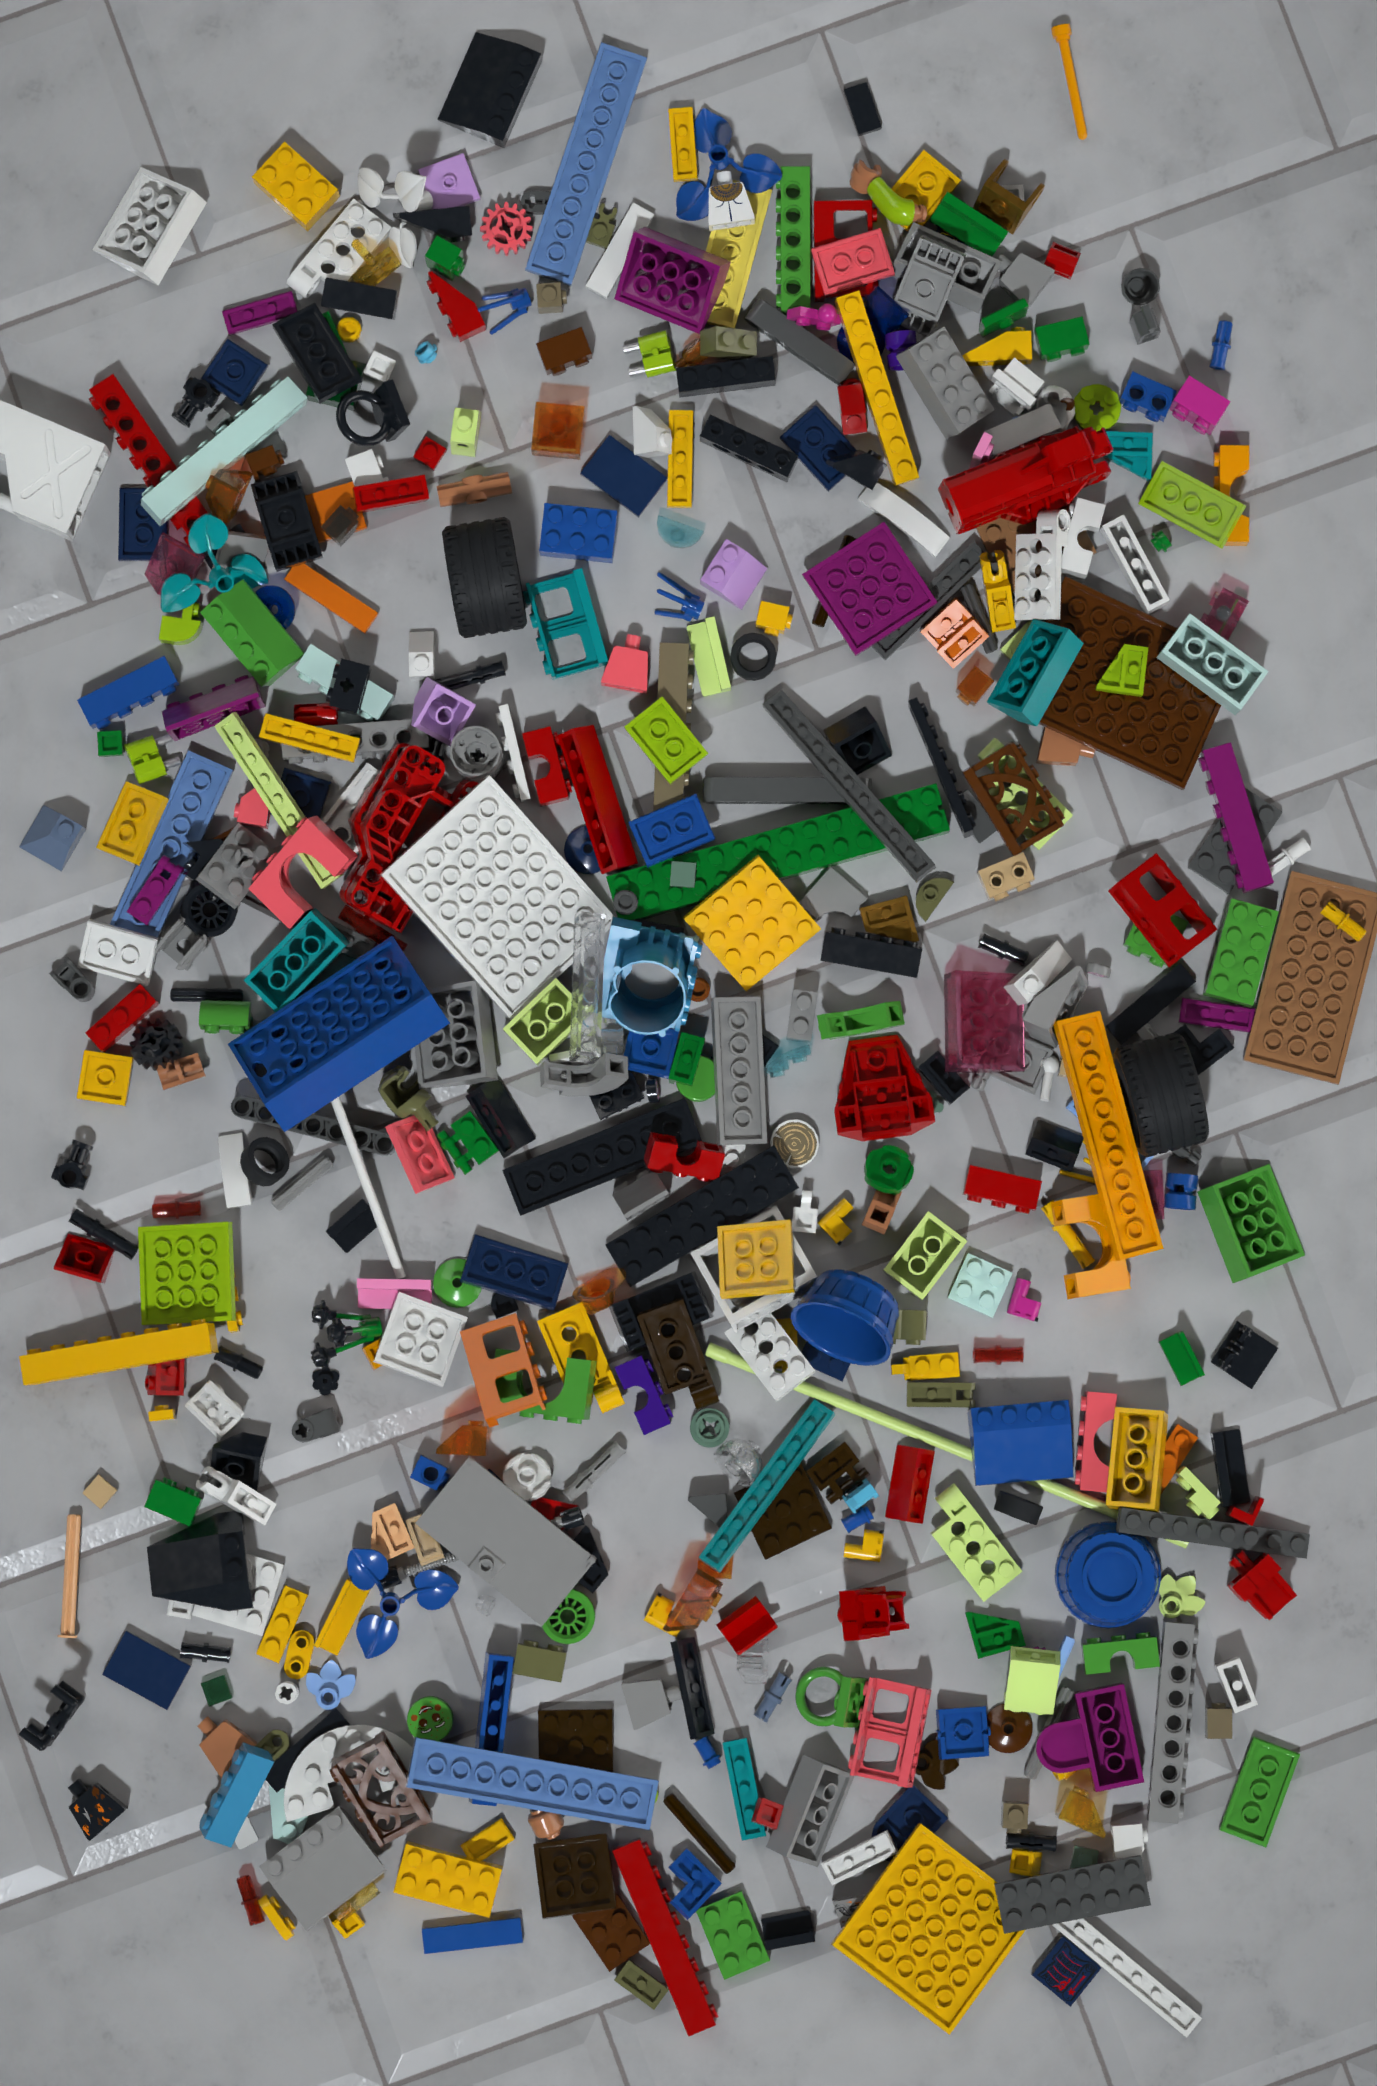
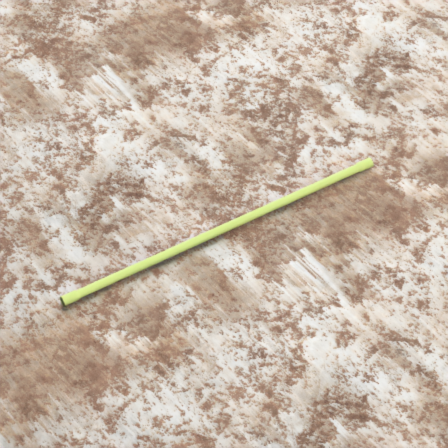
[705,1342,1189,1549]

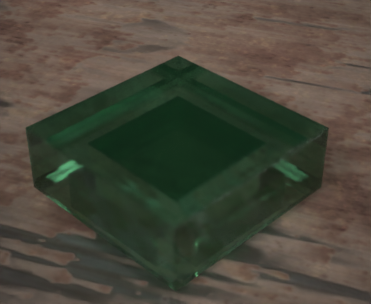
[201,1674,233,1707]

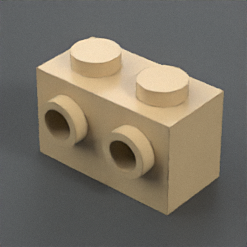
[977,852,1035,902]

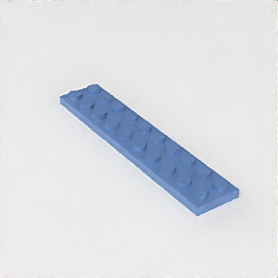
[525,42,647,286]
[406,1737,659,1830]

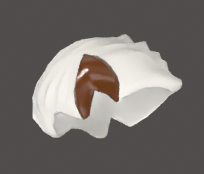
[1036,385,1075,432]

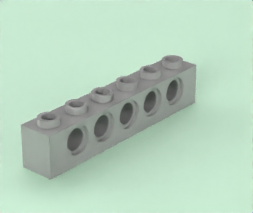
[282,719,430,764]

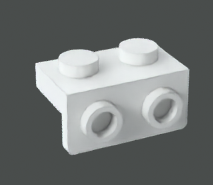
[185,1380,244,1440]

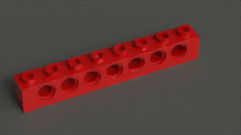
[89,374,208,550]

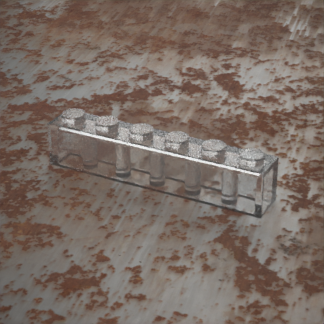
[569,912,605,1064]

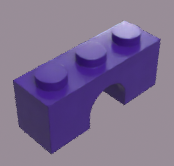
[614,1355,674,1435]

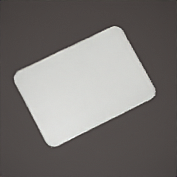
[235,1817,258,1849]

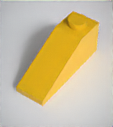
[962,327,1032,366]

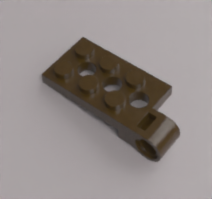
[636,1297,720,1410]

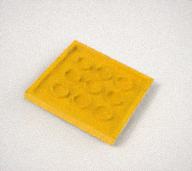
[683,855,821,991]

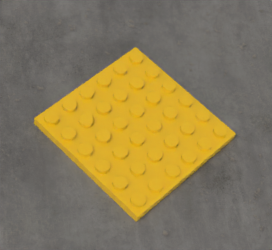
[831,1823,1025,2035]

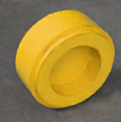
[337,317,362,343]

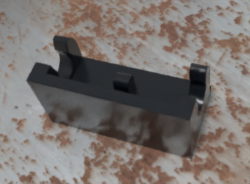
[917,1051,970,1105]

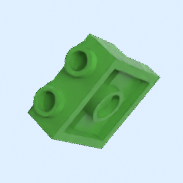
[1123,914,1189,968]

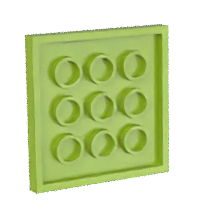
[138,1222,236,1325]

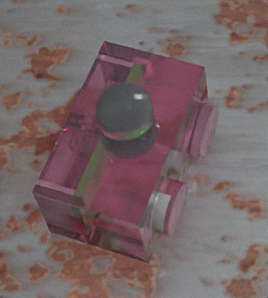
[1200,587,1249,641]

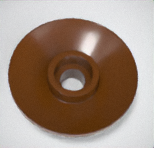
[986,1704,1033,1753]

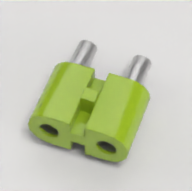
[623,330,676,378]
[124,734,181,784]

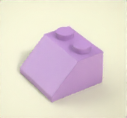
[700,539,767,610]
[411,677,476,746]

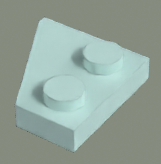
[269,1785,309,1844]

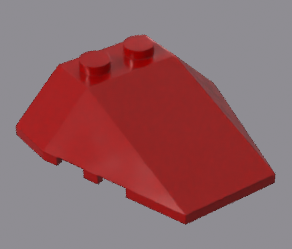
[834,1035,935,1142]

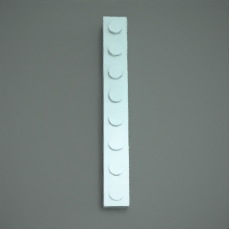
[141,377,307,526]

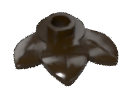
[915,1740,959,1790]

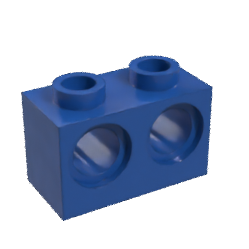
[1120,371,1177,422]

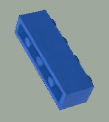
[77,656,180,730]

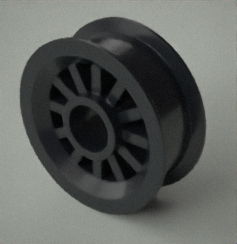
[183,884,237,937]

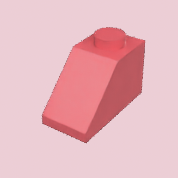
[234,788,270,829]

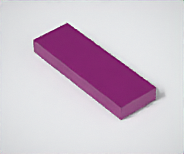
[222,291,298,336]
[1178,998,1255,1033]

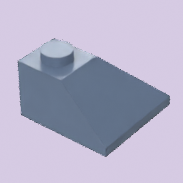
[19,805,86,871]

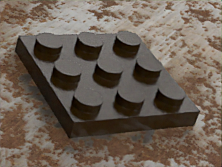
[734,1463,832,1560]
[538,1709,613,1772]
[533,1833,617,1919]

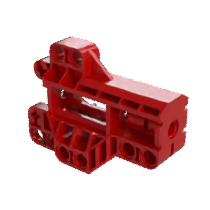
[938,426,1114,534]
[340,743,478,933]

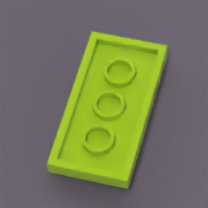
[1138,461,1246,549]

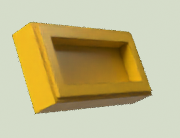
[460,1818,515,1861]

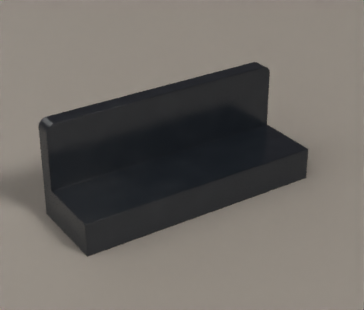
[321,278,397,320]
[465,1078,536,1158]
[1210,1429,1250,1507]

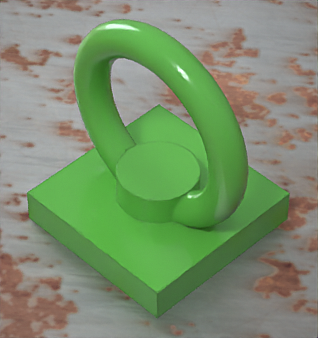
[795,1667,868,1728]

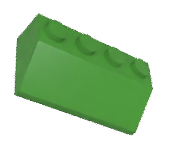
[200,579,305,687]

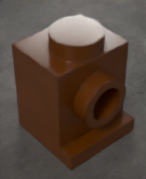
[245,445,285,482]

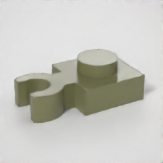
[586,203,617,249]

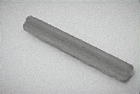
[1024,1686,1074,1780]

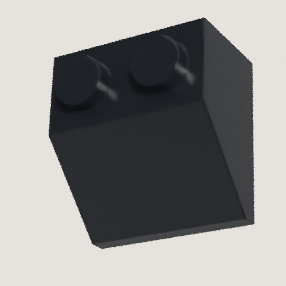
[823,706,892,775]

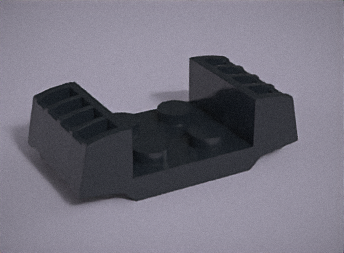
[251,471,323,572]
[608,1271,713,1352]

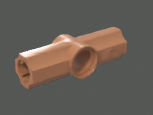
[437,472,512,507]

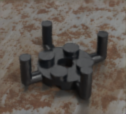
[19,1681,84,1751]

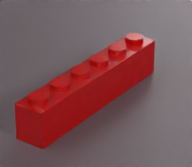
[557,725,638,874]

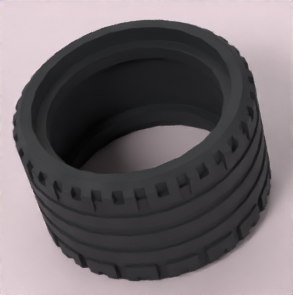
[442,517,527,638]
[1113,1032,1209,1157]

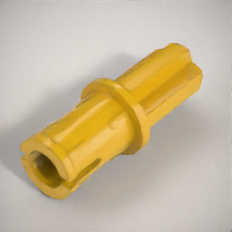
[1320,901,1366,941]

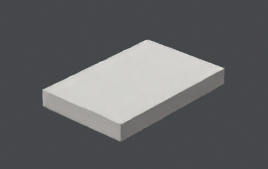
[77,919,160,986]

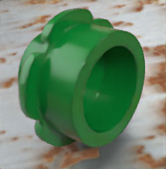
[1150,530,1172,552]

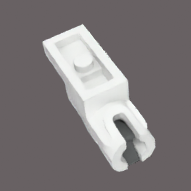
[195,1466,276,1526]

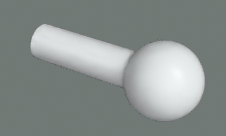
[1040,1055,1060,1102]

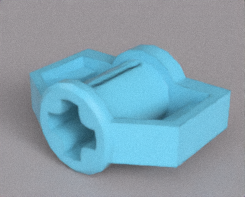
[842,1478,879,1514]

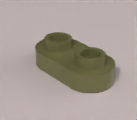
[255,1729,290,1762]

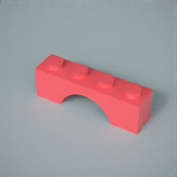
[1074,1391,1117,1492]

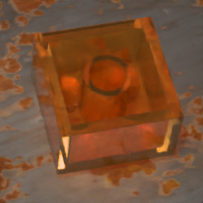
[531,402,585,460]

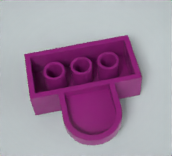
[1036,1682,1144,1792]

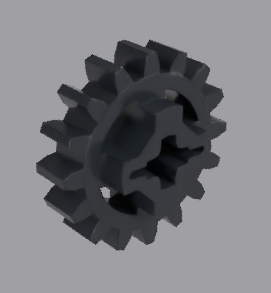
[129,1018,183,1071]

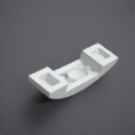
[858,483,950,558]

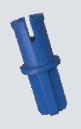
[1209,321,1233,370]

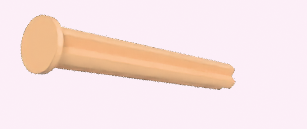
[57,1514,81,1638]

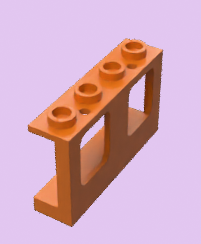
[460,1313,548,1428]

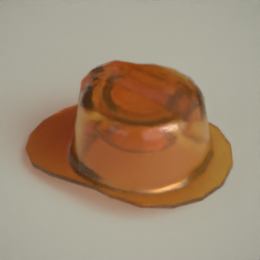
[572,1267,626,1315]

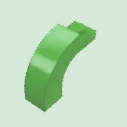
[817,1001,905,1040]

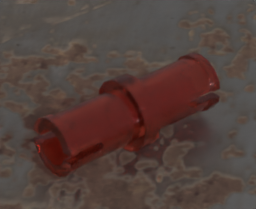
[973,1345,1024,1365]

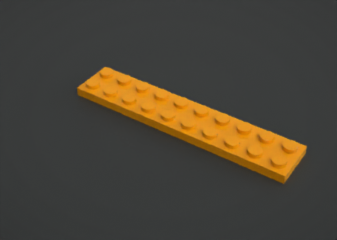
[1053,1011,1164,1261]

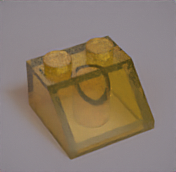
[1055,1785,1106,1838]

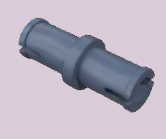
[754,1672,792,1722]

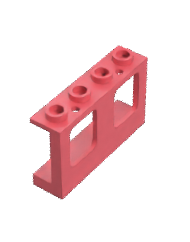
[848,1677,932,1788]

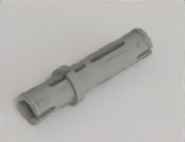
[562,1441,626,1503]

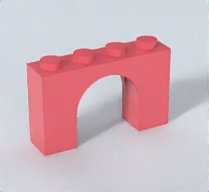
[248,815,358,929]

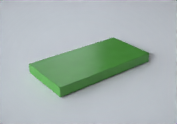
[1219,1736,1300,1848]

